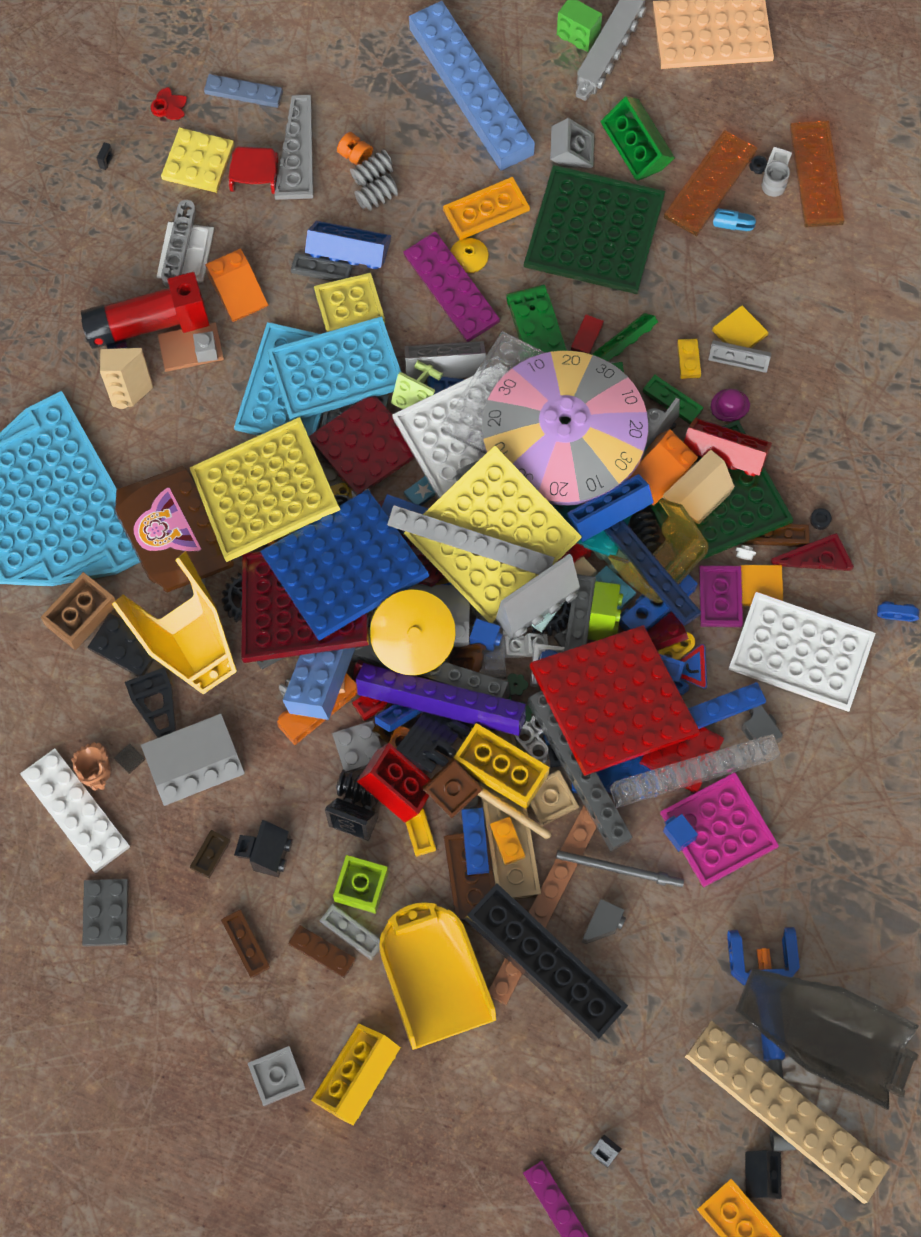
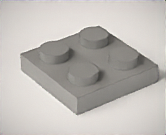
[332,721,381,774]
[248,1046,306,1106]

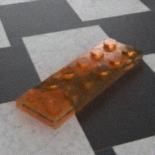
[790,120,844,227]
[664,130,757,237]

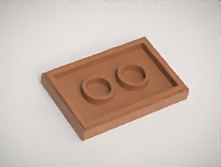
[158,322,224,372]

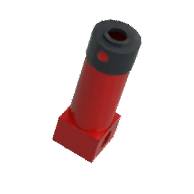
[81,272,210,349]

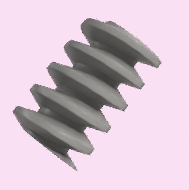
[350,149,393,187]
[355,173,398,211]

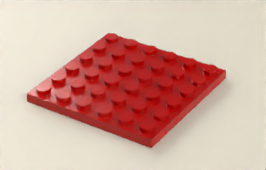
[530,625,700,776]

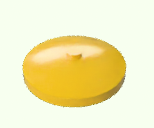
[369,589,455,675]

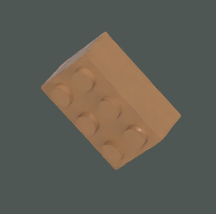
[40,572,115,650]

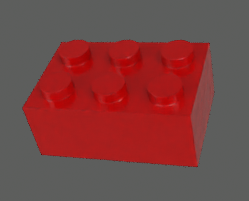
[357,743,430,823]

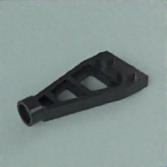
[125,667,176,738]

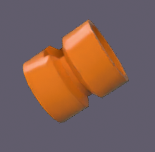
[337,132,373,165]

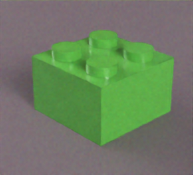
[557,0,602,52]

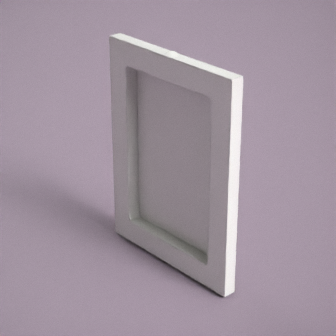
[157,222,214,284]

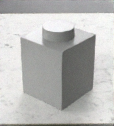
[193,331,218,363]

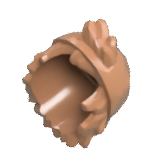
[71,742,112,791]

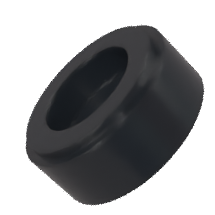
[810,508,832,530]

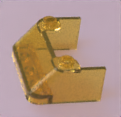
[608,499,708,603]

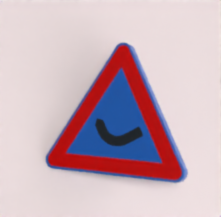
[680,644,707,689]

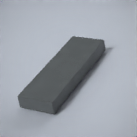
[291,253,353,281]

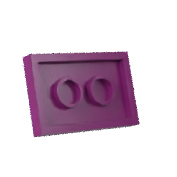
[699,566,743,627]

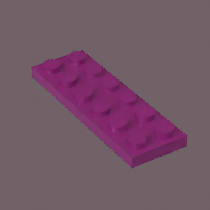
[403,231,500,342]

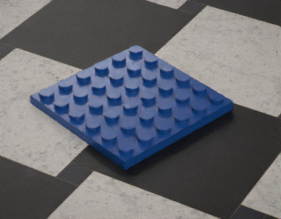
[260,490,429,641]

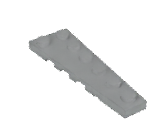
[275,95,313,200]

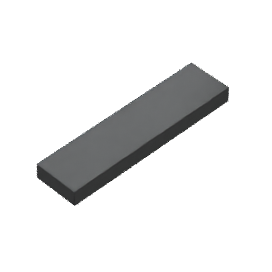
[564,574,596,651]

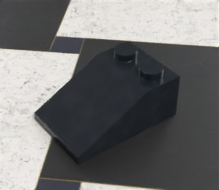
[325,798,378,841]

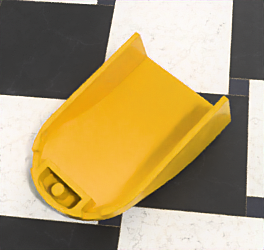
[379,902,496,1050]

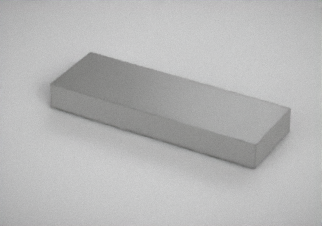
[708,340,771,373]
[319,904,380,961]

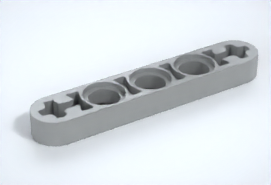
[161,200,196,287]

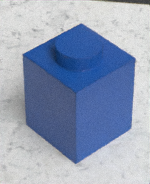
[470,618,503,652]
[663,814,698,852]

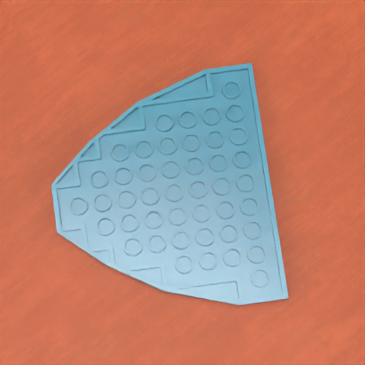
[0,391,140,586]

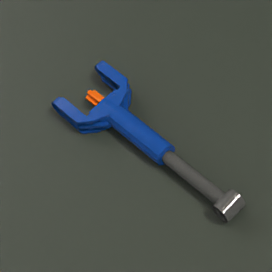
[727,927,800,1151]

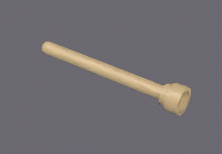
[472,776,551,839]

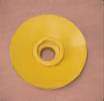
[450,238,488,273]

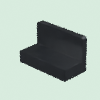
[745,1150,782,1199]

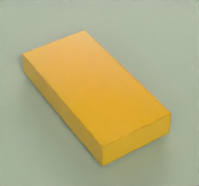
[405,809,436,857]

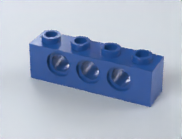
[619,566,698,631]

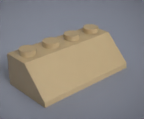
[100,348,153,409]

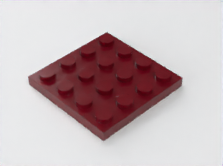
[309,396,415,496]

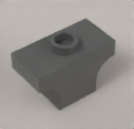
[741,705,783,746]

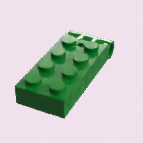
[506,284,567,360]

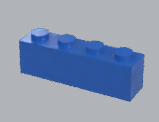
[567,474,654,542]

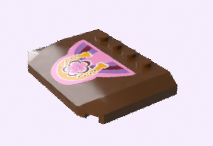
[115,466,234,593]

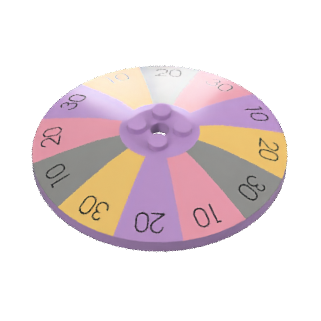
[482,351,648,505]

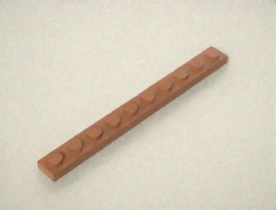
[489,805,597,1005]

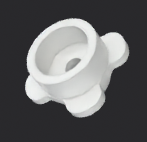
[736,545,756,561]

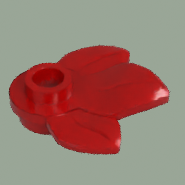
[151,87,187,120]

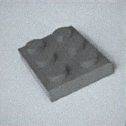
[82,879,129,947]

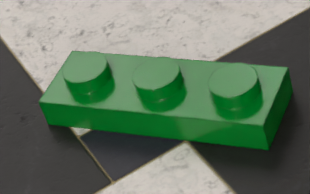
[642,374,704,424]

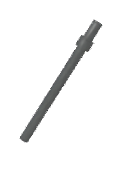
[556,850,684,887]

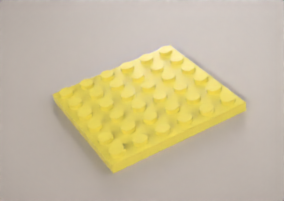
[190,417,340,562]
[404,446,582,623]

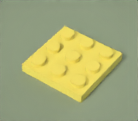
[161,127,234,193]
[314,273,385,332]

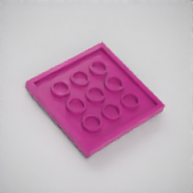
[660,772,779,888]

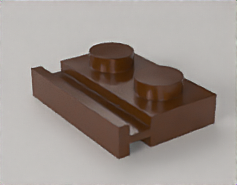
[449,643,486,673]

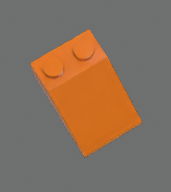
[205,248,268,322]
[627,429,698,505]

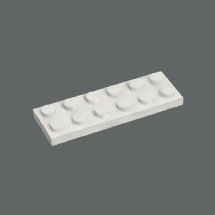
[20,748,130,873]

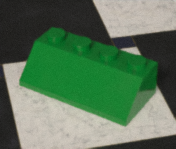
[600,96,675,181]

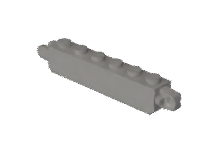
[576,0,647,101]

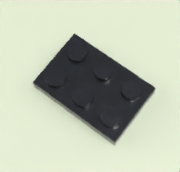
[88,613,154,677]

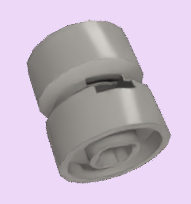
[761,161,790,197]

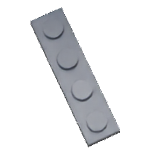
[204,74,283,108]

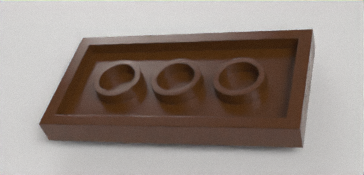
[444,830,495,921]

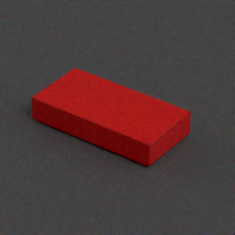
[571,314,604,354]

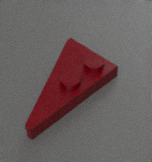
[771,533,854,571]
[647,612,689,651]

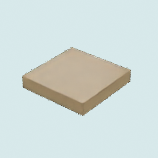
[529,769,579,826]

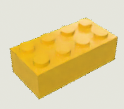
[454,723,550,809]

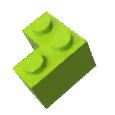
[587,581,623,641]

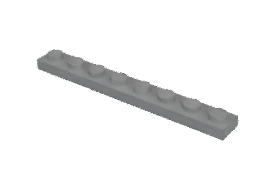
[387,505,555,575]

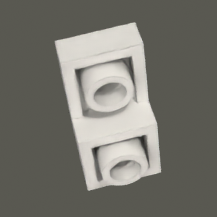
[502,633,548,658]

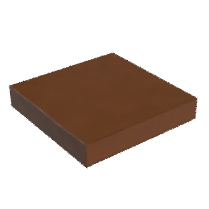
[422,758,483,819]

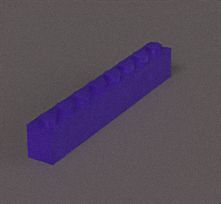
[356,663,526,736]

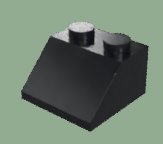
[250,820,293,878]

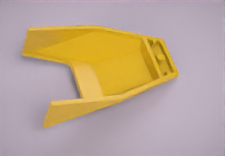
[112,551,237,694]

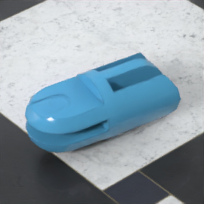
[713,208,756,231]

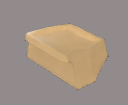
[662,450,735,524]

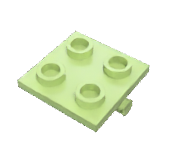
[391,360,443,409]

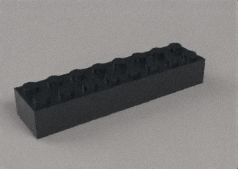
[465,883,628,1041]

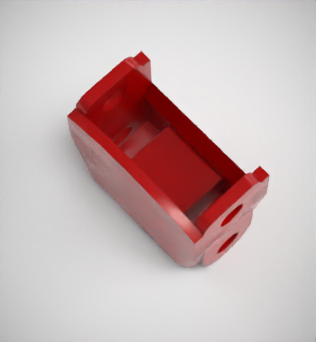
[229,146,278,194]

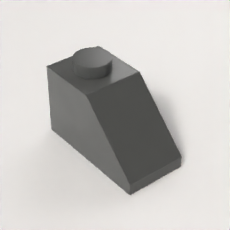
[582,899,626,944]

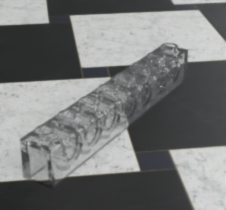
[610,734,781,808]

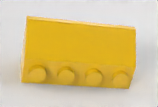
[311,1024,401,1125]

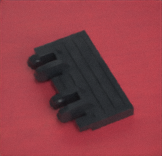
[396,712,475,773]

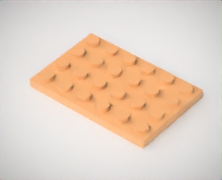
[653,0,774,69]

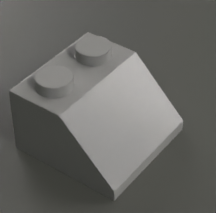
[550,118,594,168]

